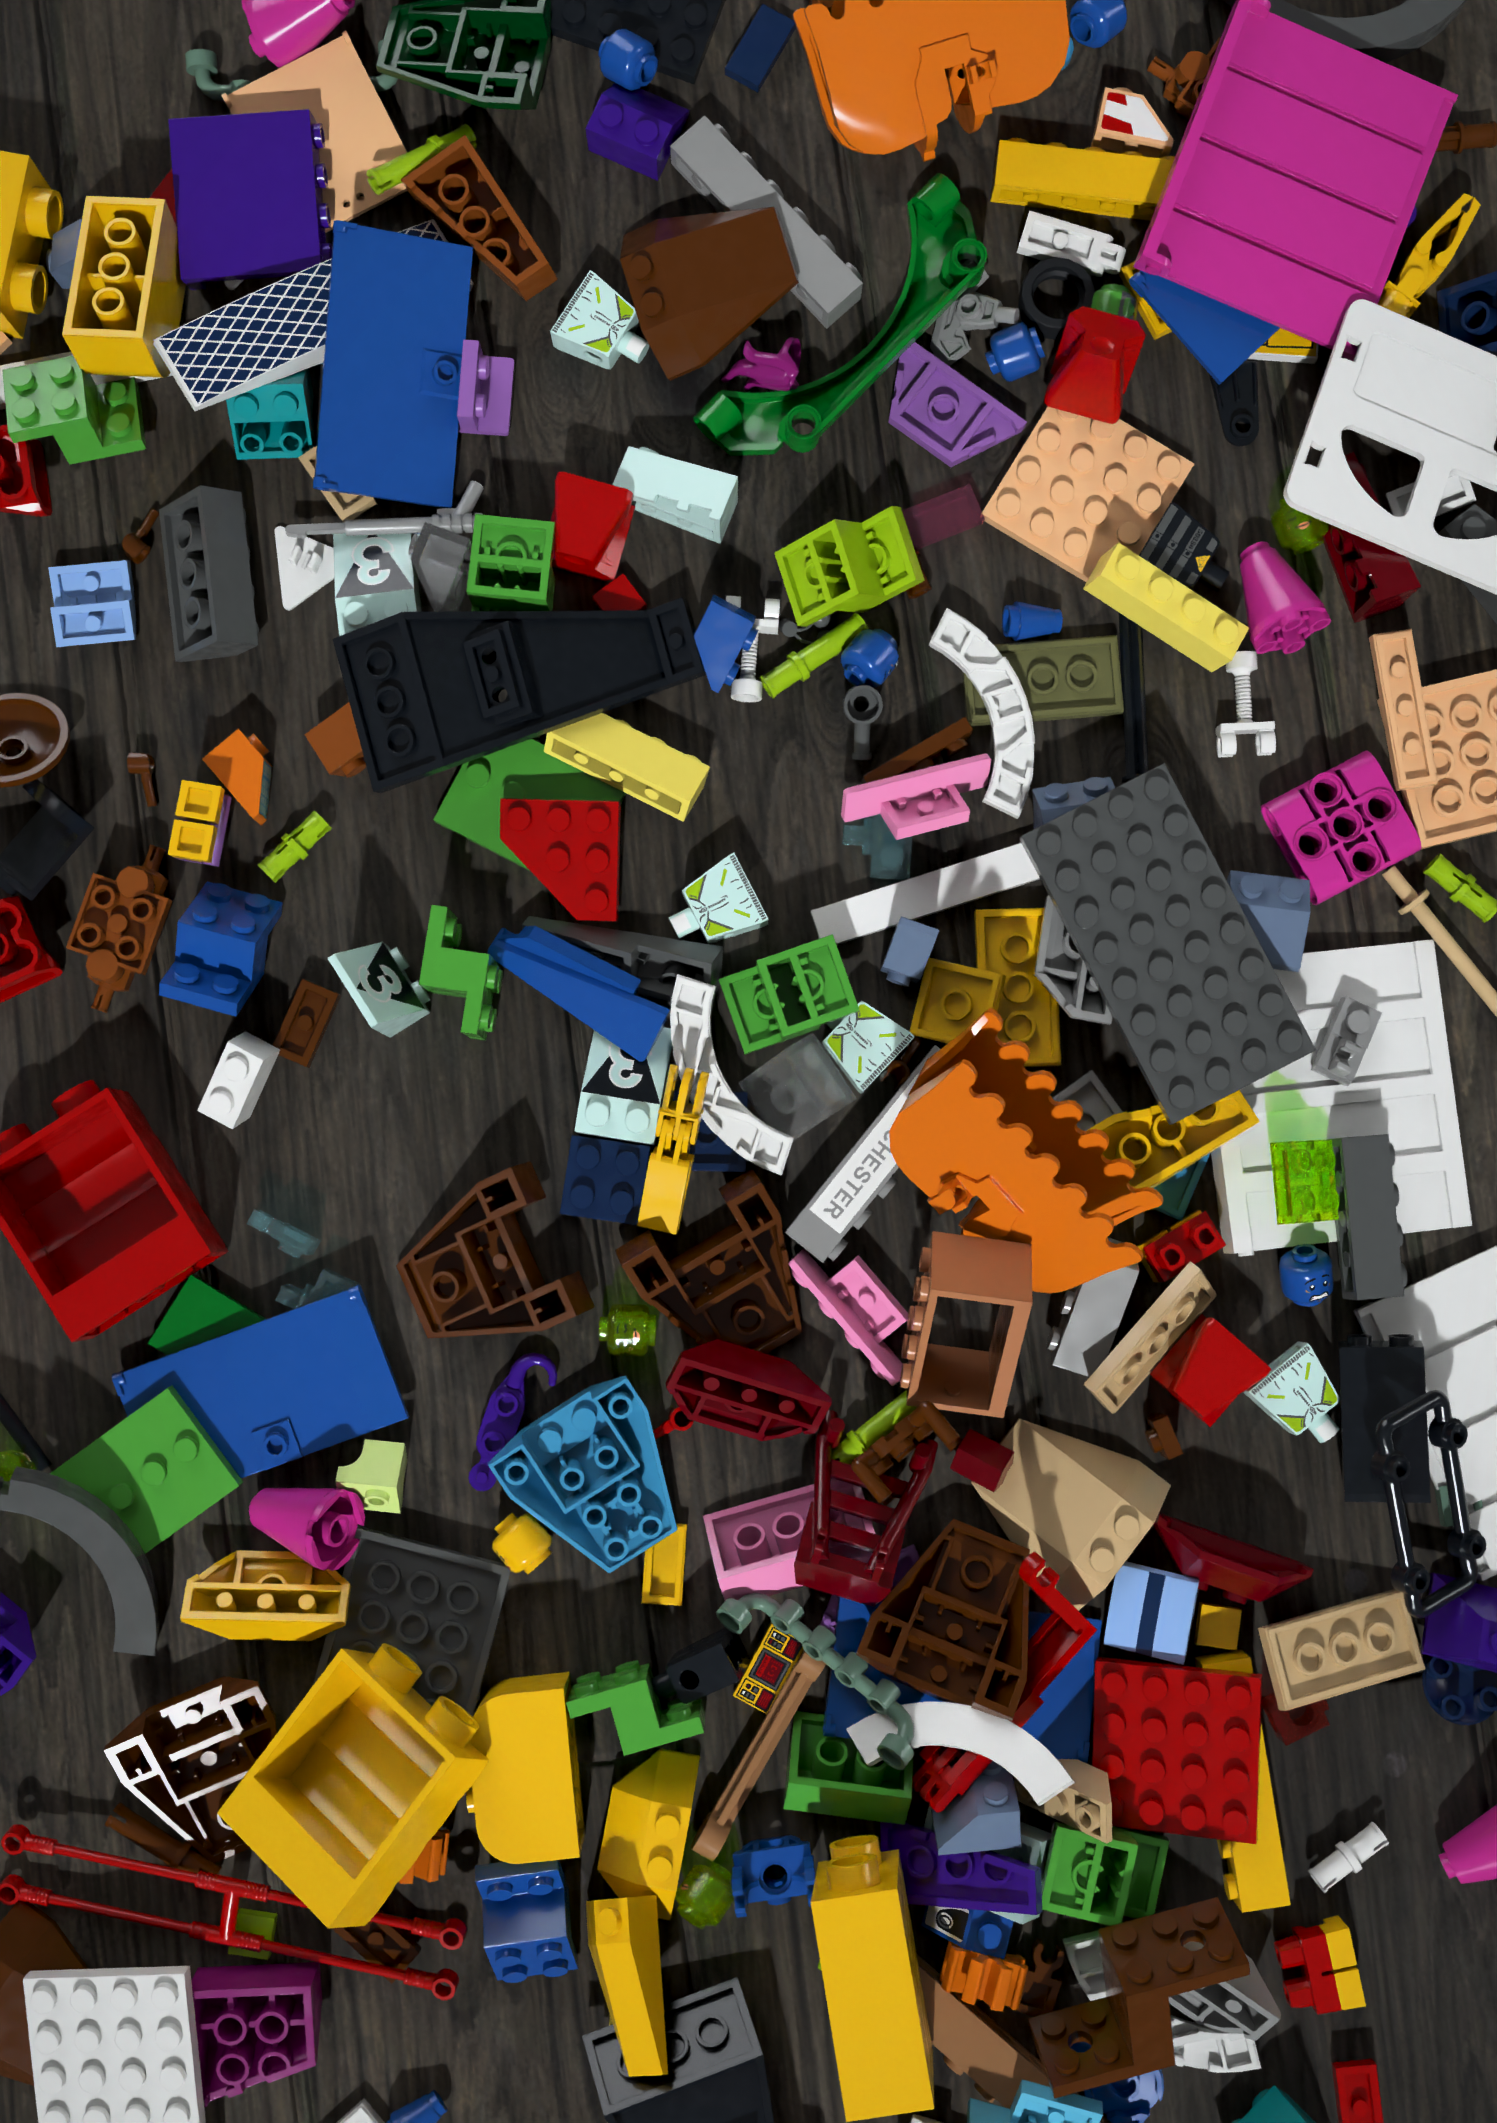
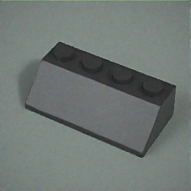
[159,485,259,662]

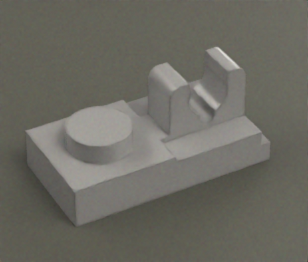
[1311,996,1382,1086]

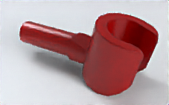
[653,1407,694,1440]

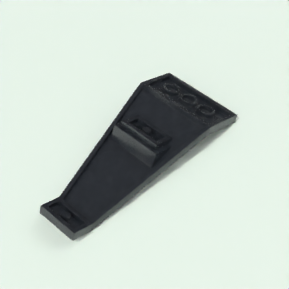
[333,597,706,794]
[582,1977,775,2123]

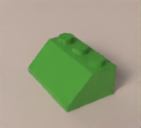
[783,1711,913,1825]

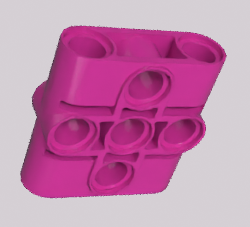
[1261,751,1422,905]

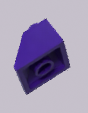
[1421,1573,1497,1673]

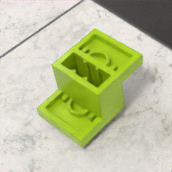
[774,506,925,627]

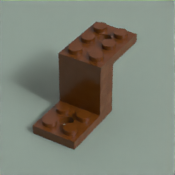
[1028,1897,1250,2099]

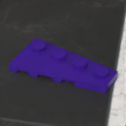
[880,1821,1043,1915]

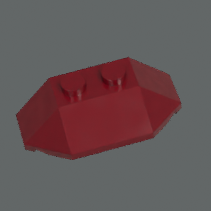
[666,1339,832,1441]
[1153,1513,1314,1604]

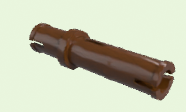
[105,1802,223,1891]

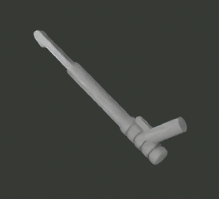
[285,481,484,538]

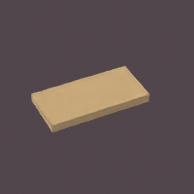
[1084,1261,1216,1414]
[1258,1589,1425,1711]

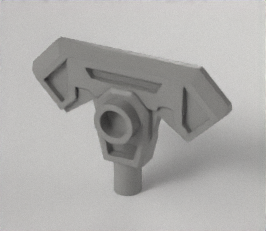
[930,259,1019,366]

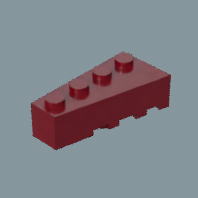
[1314,452,1421,623]

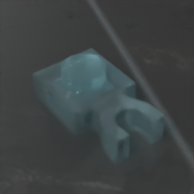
[247,1209,321,1258]

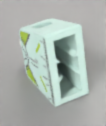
[550,270,650,369]
[668,853,769,944]
[822,1000,915,1094]
[1243,1341,1340,1443]

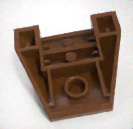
[620,207,799,381]
[856,1518,1030,1720]
[104,1676,278,1863]
[0,1901,88,2086]

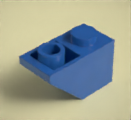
[694,595,759,693]

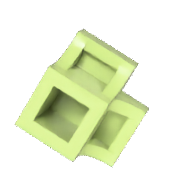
[335,1439,408,1514]

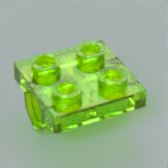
[1270,1139,1339,1225]

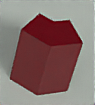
[950,1429,1015,1492]

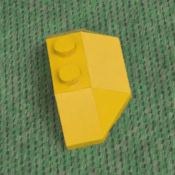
[180,1550,351,1641]
[597,1748,700,1920]

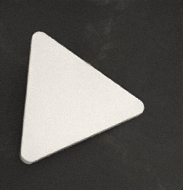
[274,526,334,611]

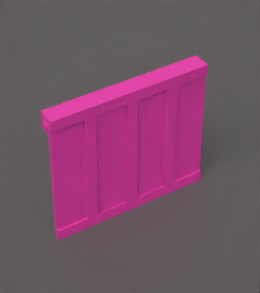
[1133,0,1458,361]

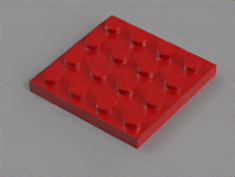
[1092,1657,1262,1844]

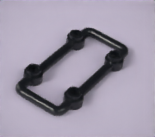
[1371,1390,1486,1618]

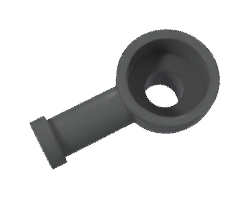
[843,684,883,760]

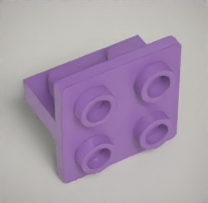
[457,339,515,436]

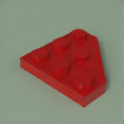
[500,799,621,921]

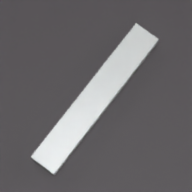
[810,843,1040,945]

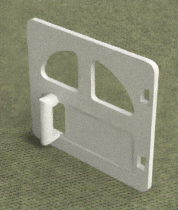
[1283,299,1497,595]

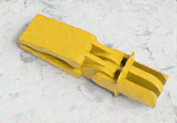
[1378,193,1481,318]
[637,1064,709,1235]

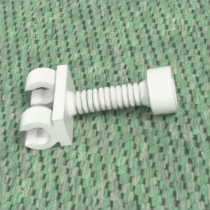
[726,595,780,702]
[1215,651,1276,758]

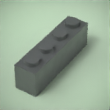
[1327,1134,1407,1300]

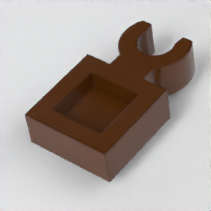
[1010,1938,1064,2017]

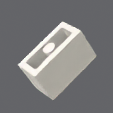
[197,1031,280,1129]

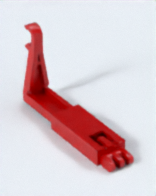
[912,1552,1097,1813]

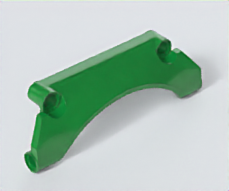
[693,173,987,456]

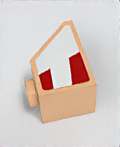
[1091,87,1174,158]

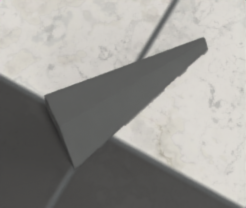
[522,916,723,1017]

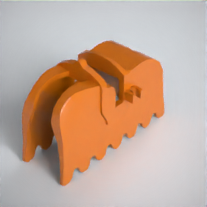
[792,0,1070,162]
[889,1008,1163,1294]

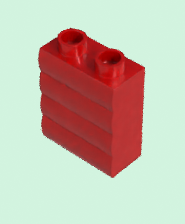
[0,1080,229,1342]

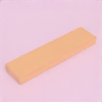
[1369,629,1438,791]

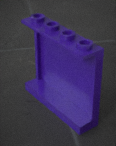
[168,109,332,290]

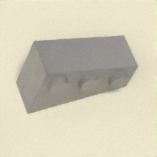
[1047,1237,1140,1377]

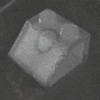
[408,522,472,612]
[738,1032,857,1141]

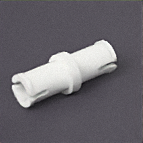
[1308,1822,1389,1893]

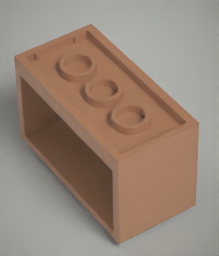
[900,1231,1033,1418]

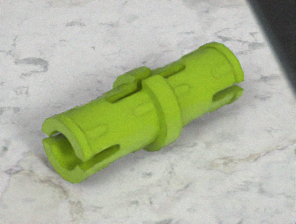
[257,810,332,883]
[1423,853,1497,923]

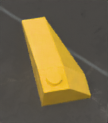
[1086,1090,1260,1189]
[586,1895,668,2077]

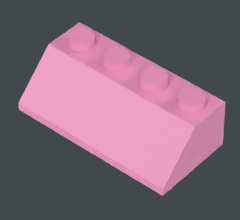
[703,1478,875,1600]

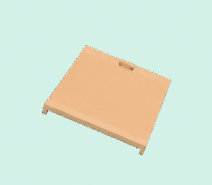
[222,30,408,233]

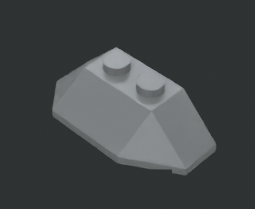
[1034,895,1113,1025]
[1169,1941,1281,2041]

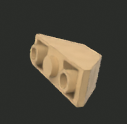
[1014,1759,1112,1844]

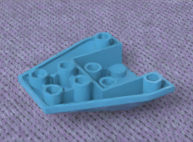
[488,1375,677,1573]

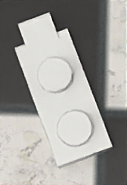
[1016,210,1126,277]

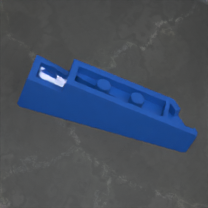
[487,926,670,1062]

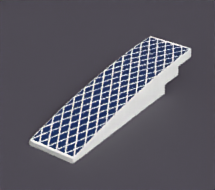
[153,219,474,411]

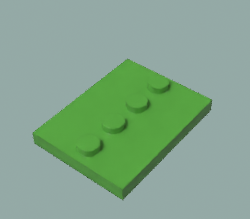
[433,739,627,871]
[50,1385,243,1554]

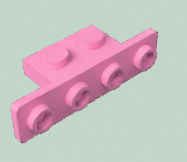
[841,753,991,840]
[788,1249,908,1386]

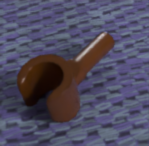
[122,509,159,564]
[127,752,158,807]
[880,1037,922,1090]

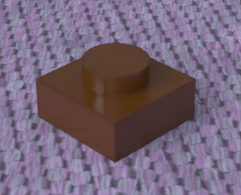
[1144,1413,1184,1460]

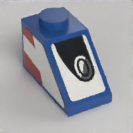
[920,1905,1014,1959]

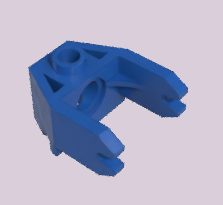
[731,1835,816,1918]

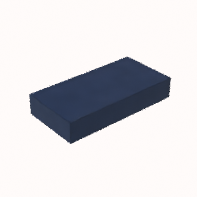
[725,3,796,93]

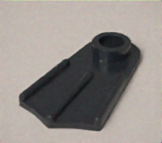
[1209,360,1259,447]

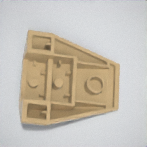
[971,1418,1171,1611]

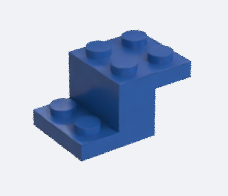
[159,881,283,1017]
[475,1860,578,1983]

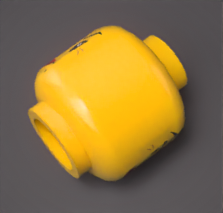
[492,1512,552,1575]

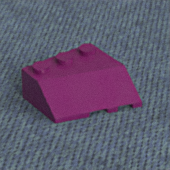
[191,1962,322,2107]

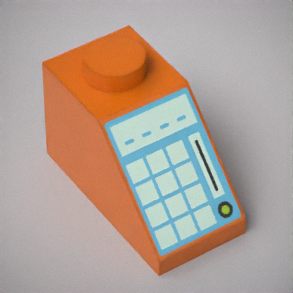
[202,728,272,825]

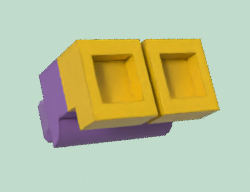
[168,780,232,867]

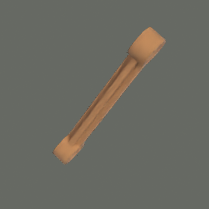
[690,1647,833,1862]

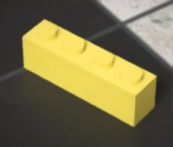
[1083,542,1249,672]
[544,713,710,822]

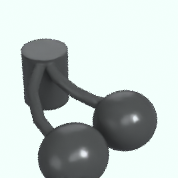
[778,615,830,645]

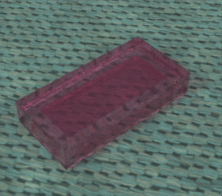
[902,484,985,550]

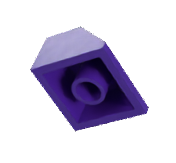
[585,83,690,181]

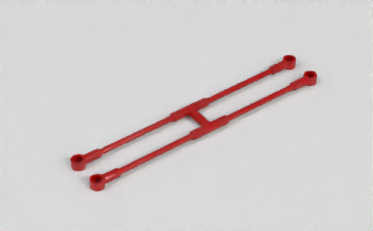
[0,1824,467,2000]

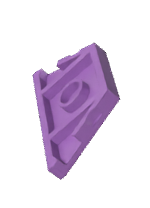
[888,342,1027,467]

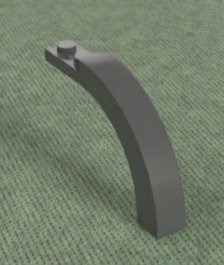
[1223,0,1467,62]
[0,1466,160,1656]

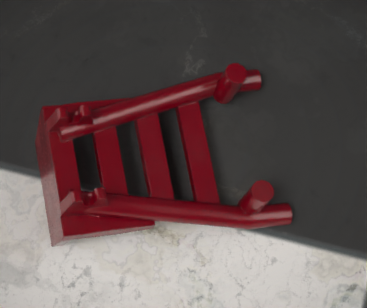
[794,1410,938,1607]

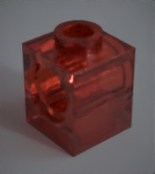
[1261,1692,1330,1746]

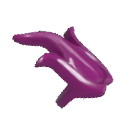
[721,337,801,392]

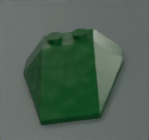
[376,0,551,110]

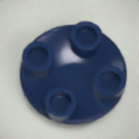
[1422,1656,1497,1725]

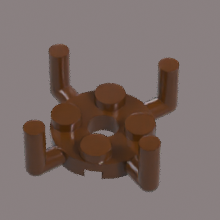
[851,1401,962,1506]

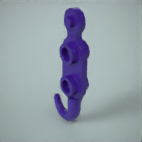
[468,1352,558,1491]

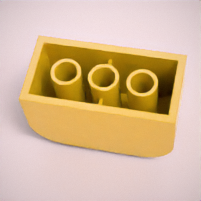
[62,196,186,378]
[466,1672,585,1864]

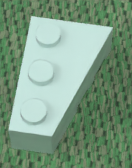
[612,446,738,544]

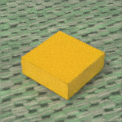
[1194,1602,1242,1651]

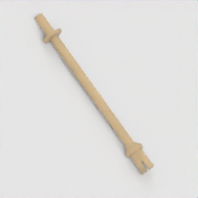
[1382,865,1497,1017]

